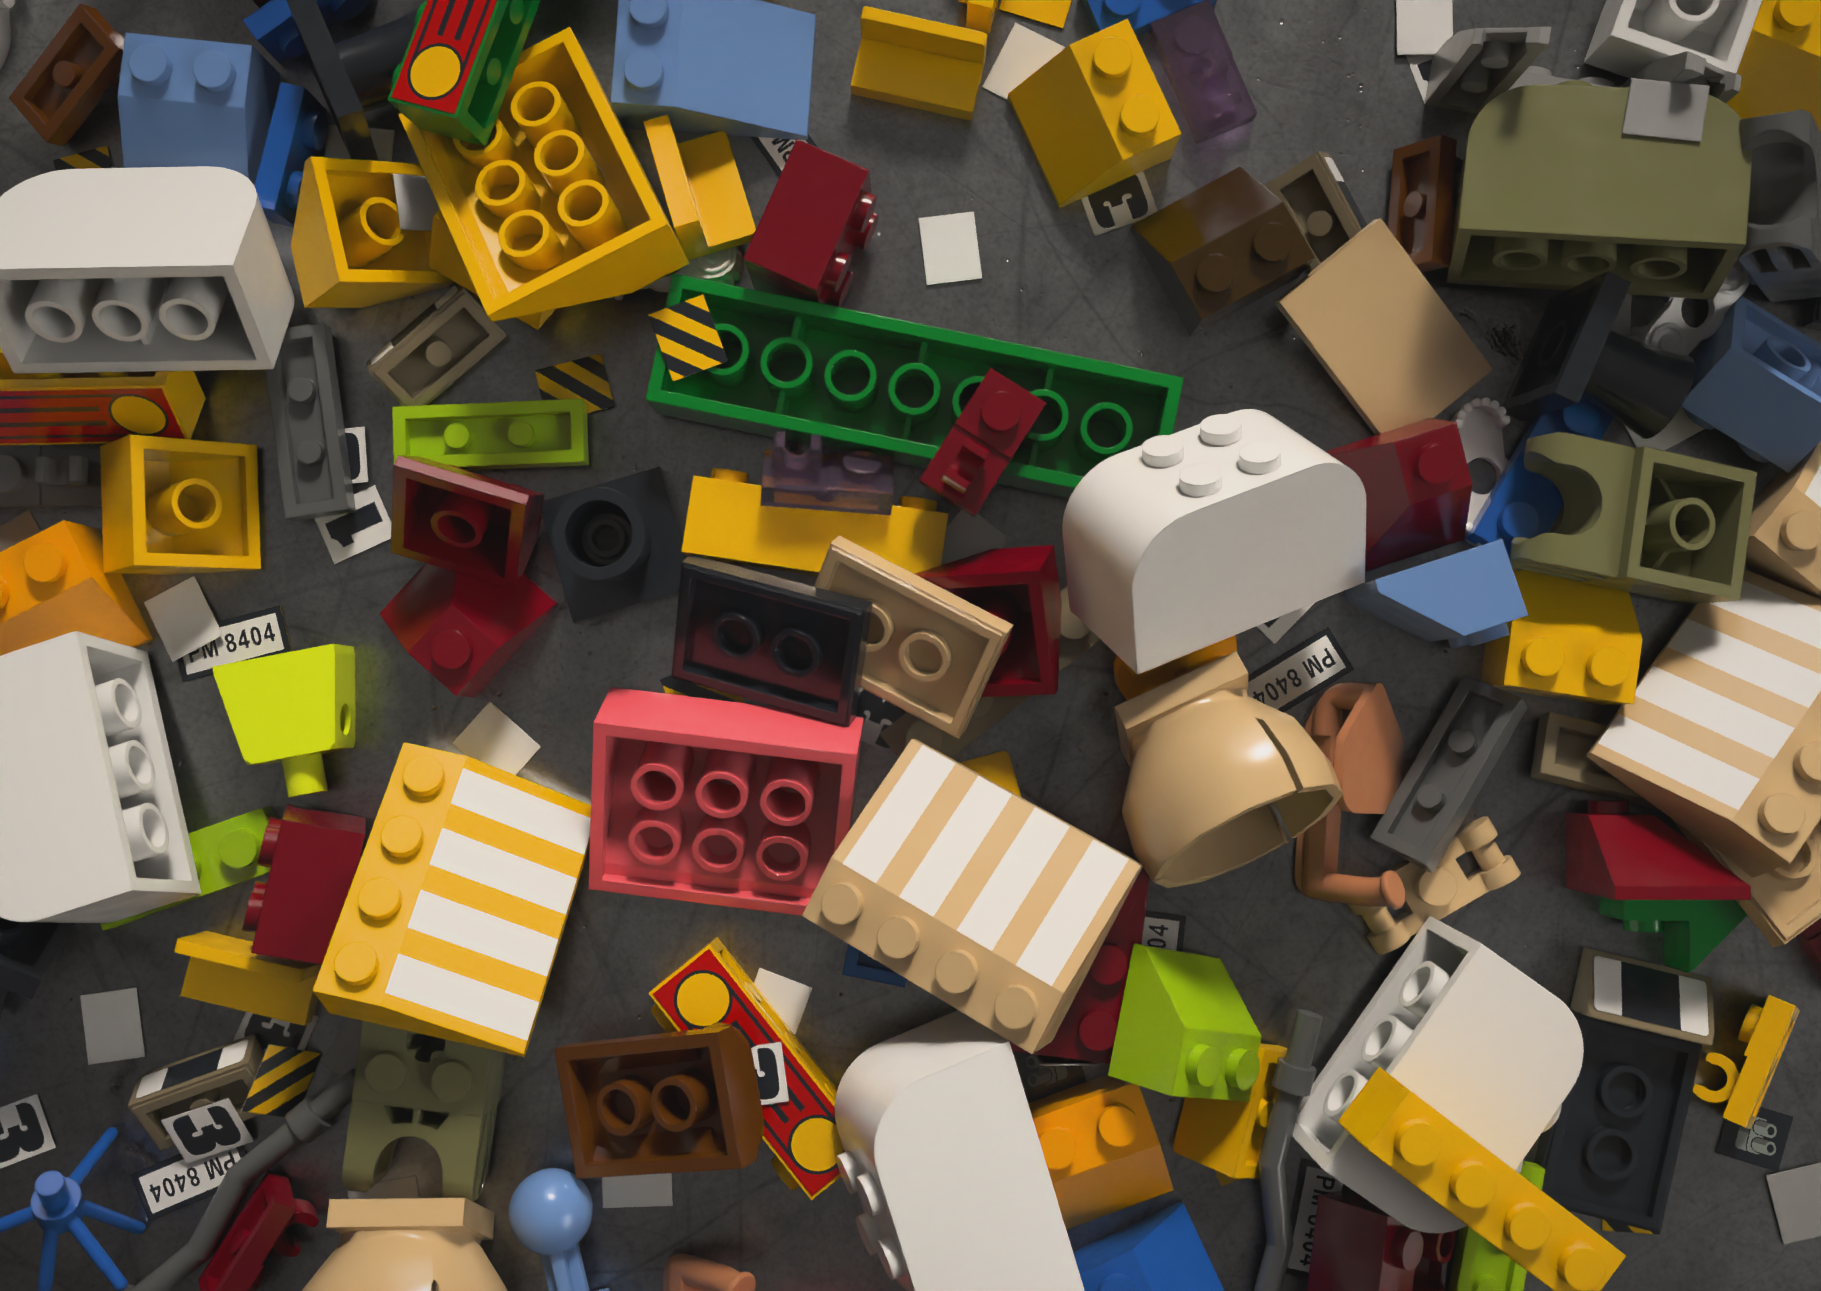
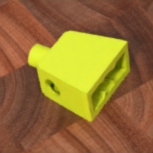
[212,644,356,798]

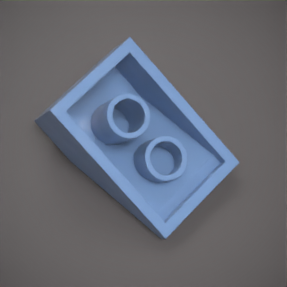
[611,0,817,140]
[117,32,280,186]

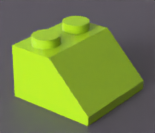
[1108,943,1262,1102]

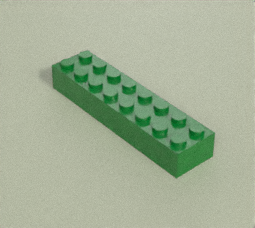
[645,273,1184,498]

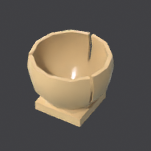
[1115,651,1343,888]
[302,1198,508,1291]

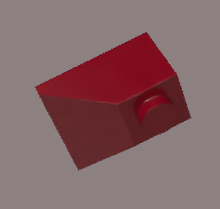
[1325,418,1473,571]
[915,545,1062,697]
[380,563,559,698]
[1565,800,1751,900]

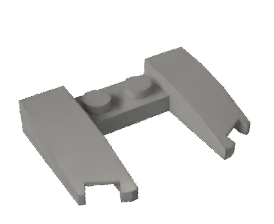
[1424,27,1742,114]

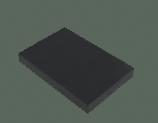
[671,554,873,727]
[1534,1009,1703,1233]

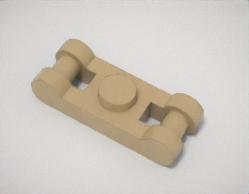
[1348,816,1521,955]

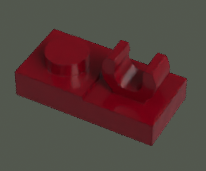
[919,368,1046,518]
[198,1170,319,1291]

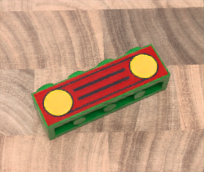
[388,0,541,146]

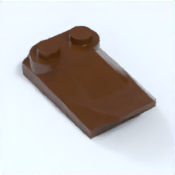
[554,1023,764,1179]

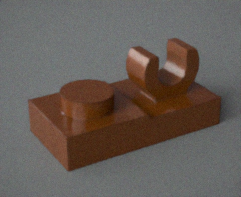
[9,3,125,147]
[1388,135,1463,273]

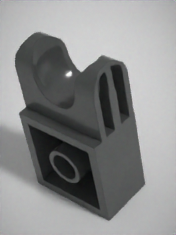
[1738,109,1821,302]

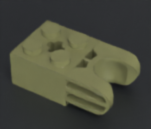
[1509,432,1757,604]
[342,1021,507,1202]

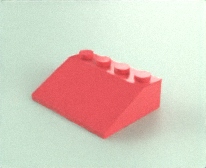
[588,687,864,916]

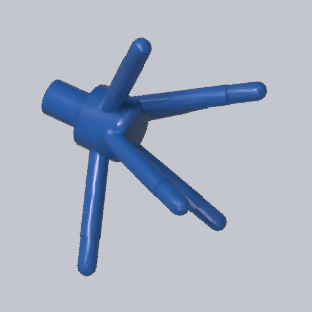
[0,1127,146,1291]

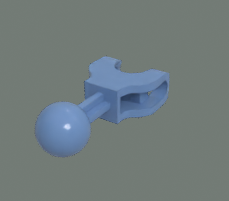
[508,1168,610,1291]

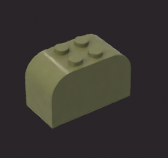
[1446,80,1752,300]

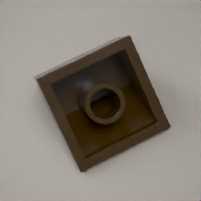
[1130,167,1315,336]

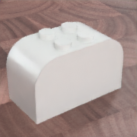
[0,166,295,374]
[1062,409,1366,675]
[0,631,202,923]
[1292,916,1584,1233]
[834,1010,1085,1291]

